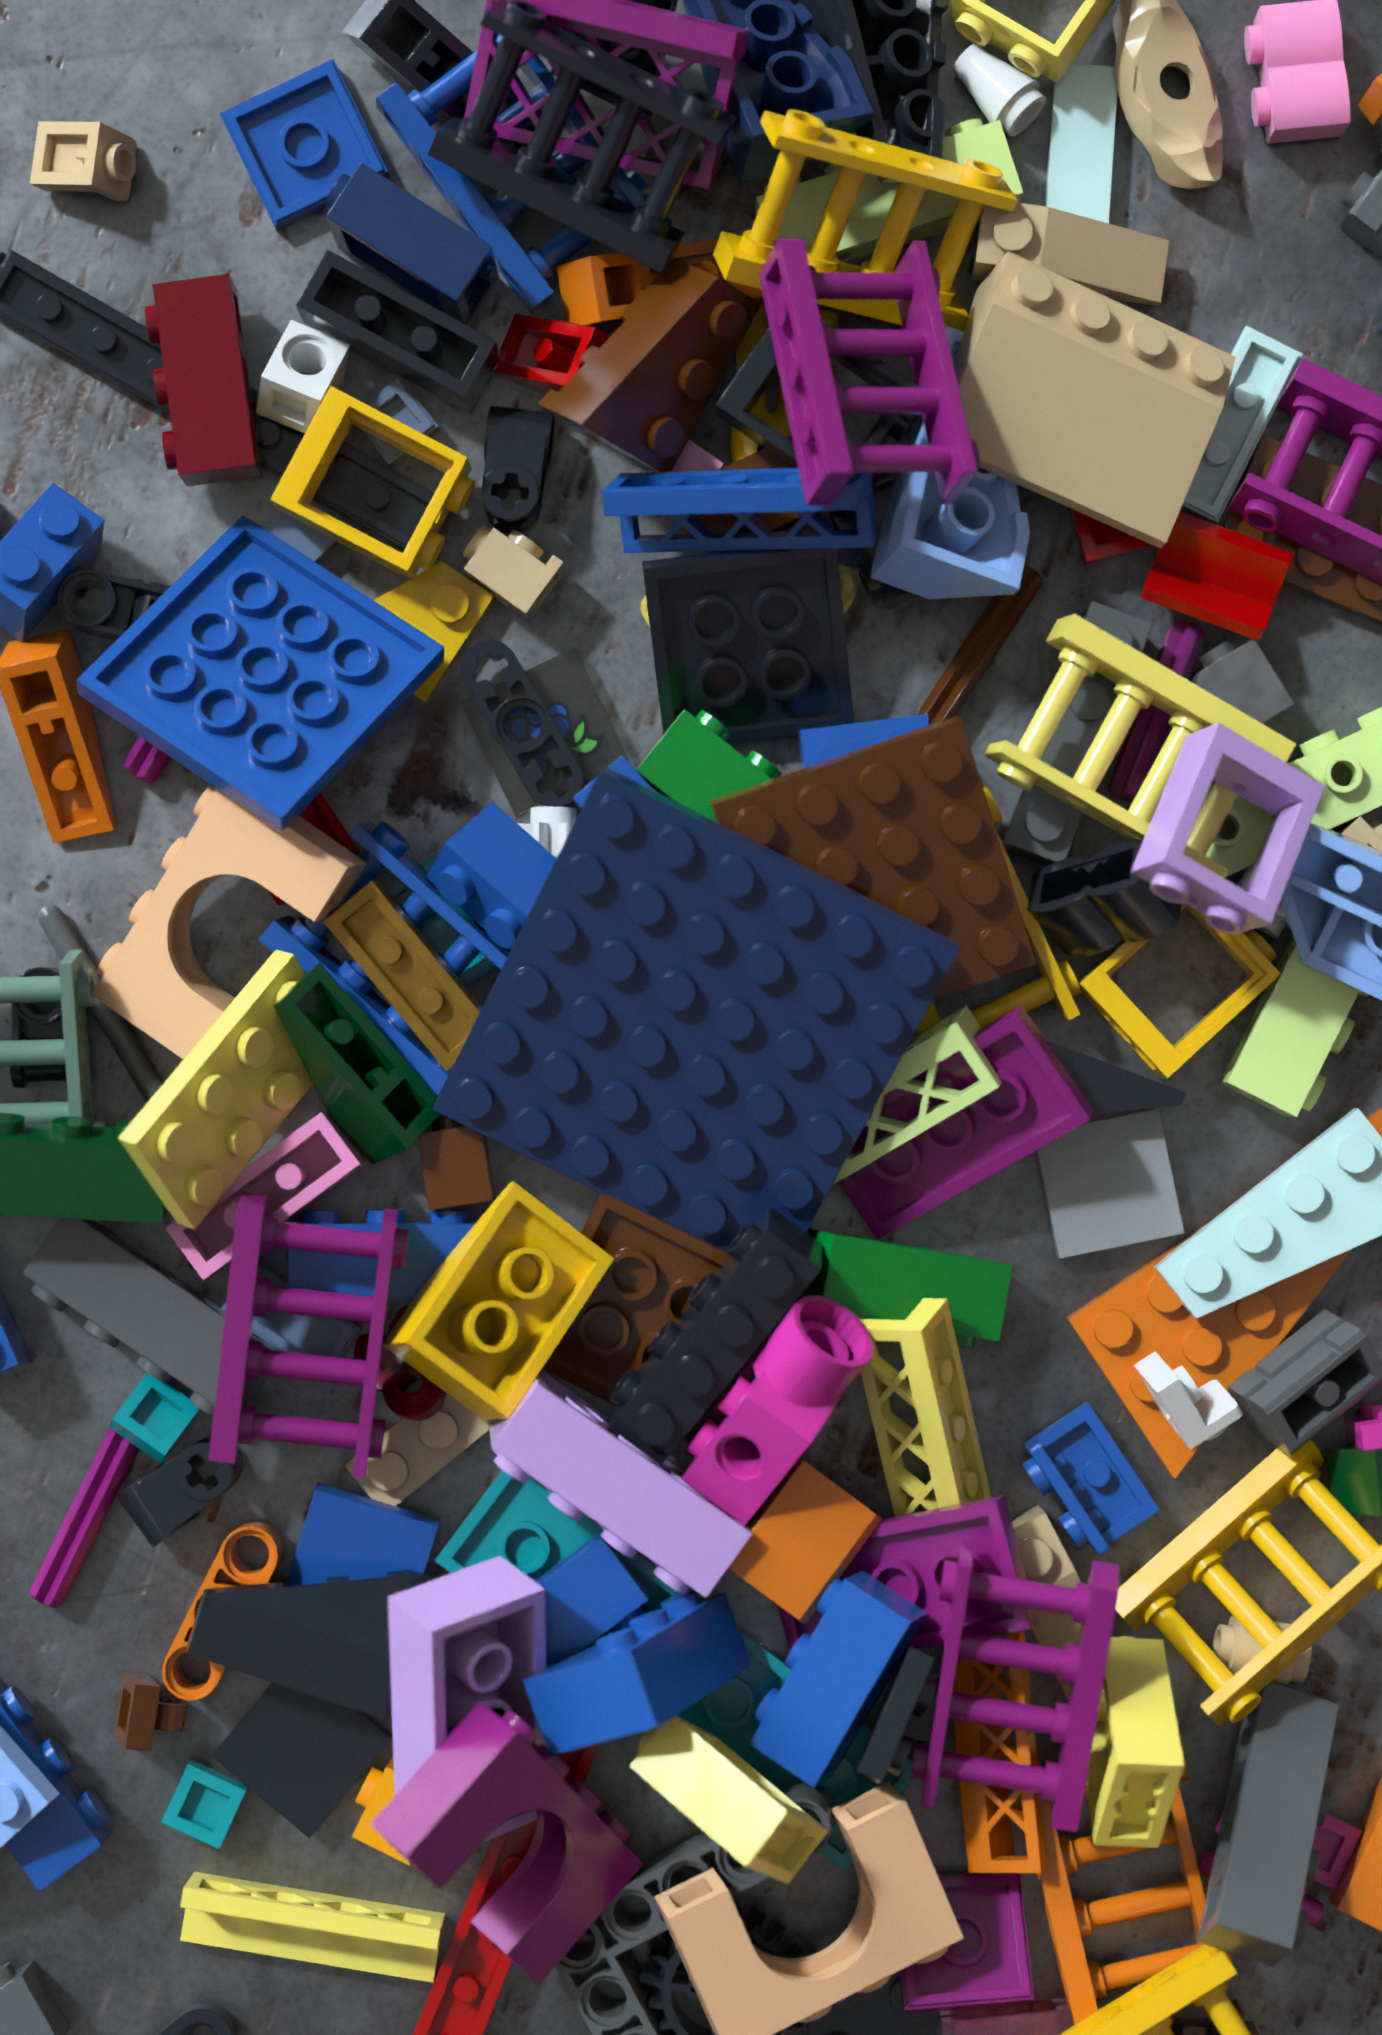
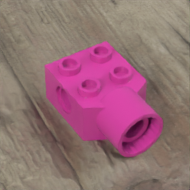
[681,1295,873,1525]

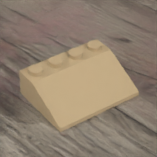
[954,251,1236,549]

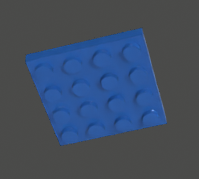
[77,515,444,832]

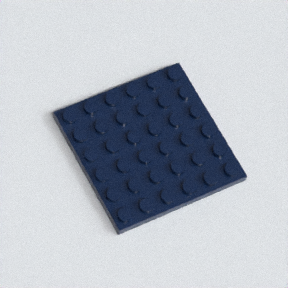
[432,765,959,1251]

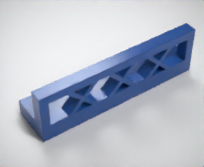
[601,468,877,553]

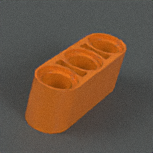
[162,1519,286,1701]

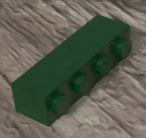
[0,1113,169,1223]

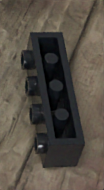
[609,1206,822,1465]

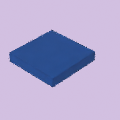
[219,59,390,232]
[286,1483,440,1587]

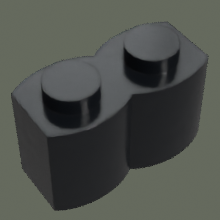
[1028,841,1182,957]

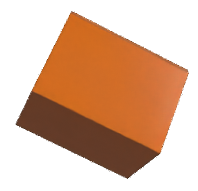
[728,1457,882,1624]

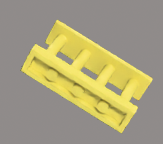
[984,614,1296,878]

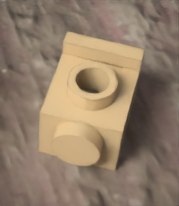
[463,525,566,623]

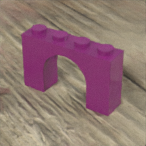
[370,1701,644,1985]

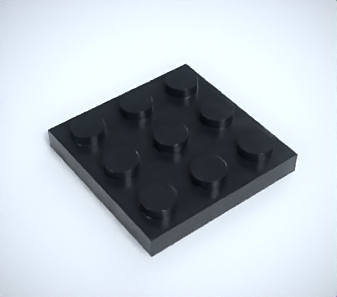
[642,548,854,744]

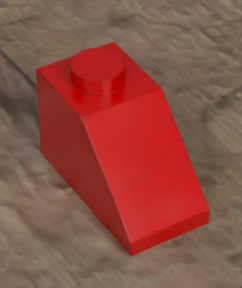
[493,313,610,395]

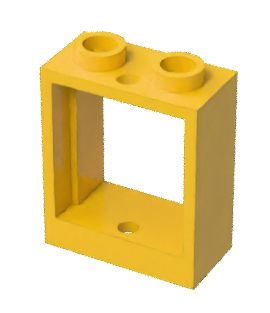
[270,386,475,581]
[1078,904,1281,1079]

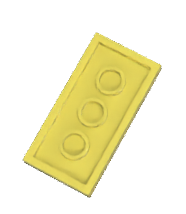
[118,950,313,1229]

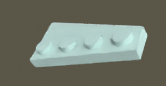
[1153,1108,1382,1319]

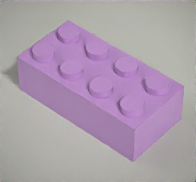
[489,1370,752,1598]
[388,1556,546,1843]

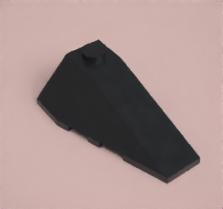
[798,0,948,183]
[186,1570,441,1721]

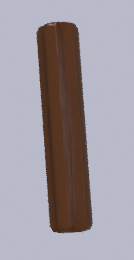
[917,564,1043,725]

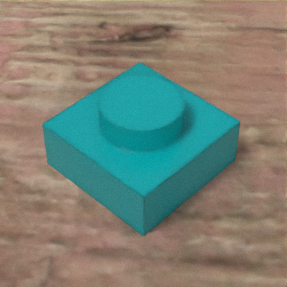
[109,1373,200,1464]
[161,1759,249,1849]

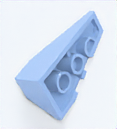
[870,325,1030,599]

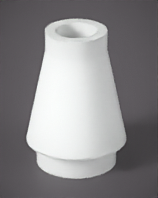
[952,44,1046,136]

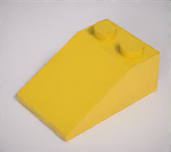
[382,1182,614,1420]

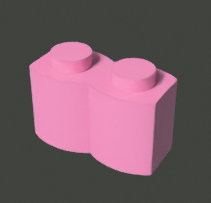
[1244,0,1351,144]

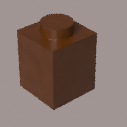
[418,1116,496,1210]

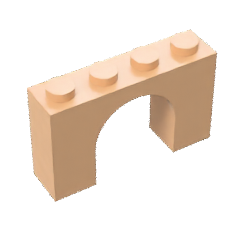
[95,785,367,1060]
[654,1781,964,2035]

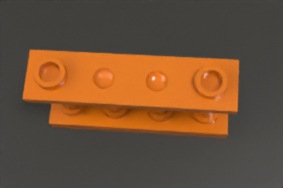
[1011,1747,1233,2025]

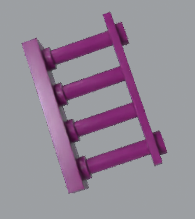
[759,239,979,506]
[1228,358,1382,584]
[208,1192,408,1478]
[911,1539,1119,1832]

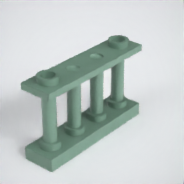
[0,950,95,1126]

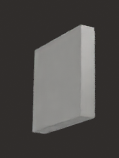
[1035,1108,1184,1259]

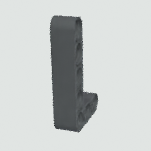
[555,1782,836,2035]

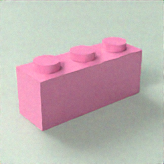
[165,1112,367,1280]

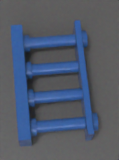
[376,34,651,314]
[258,821,510,1097]

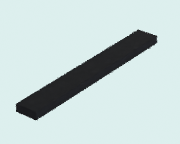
[0,249,434,550]

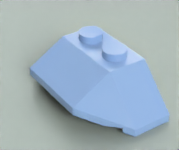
[1281,823,1382,1000]

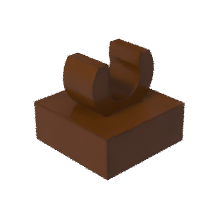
[113,1672,187,1751]

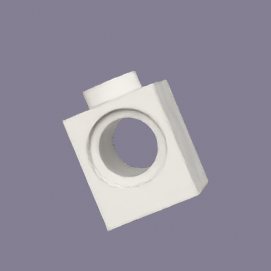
[256,320,350,433]

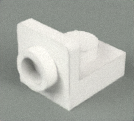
[1134,1351,1243,1450]

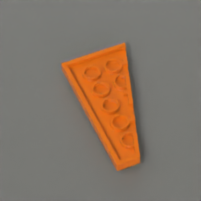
[1066,1107,1382,1479]

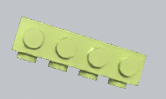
[1200,707,1382,877]

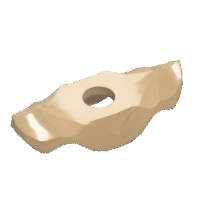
[1112,0,1223,189]

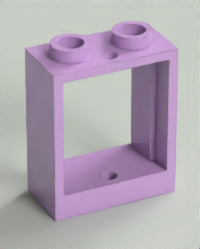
[1131,723,1325,935]

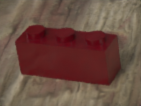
[145,274,262,487]

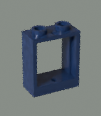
[325,162,499,325]

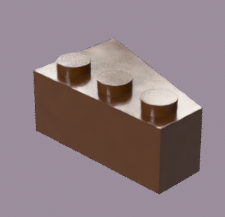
[537,258,761,472]

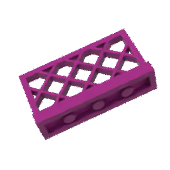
[465,0,751,189]

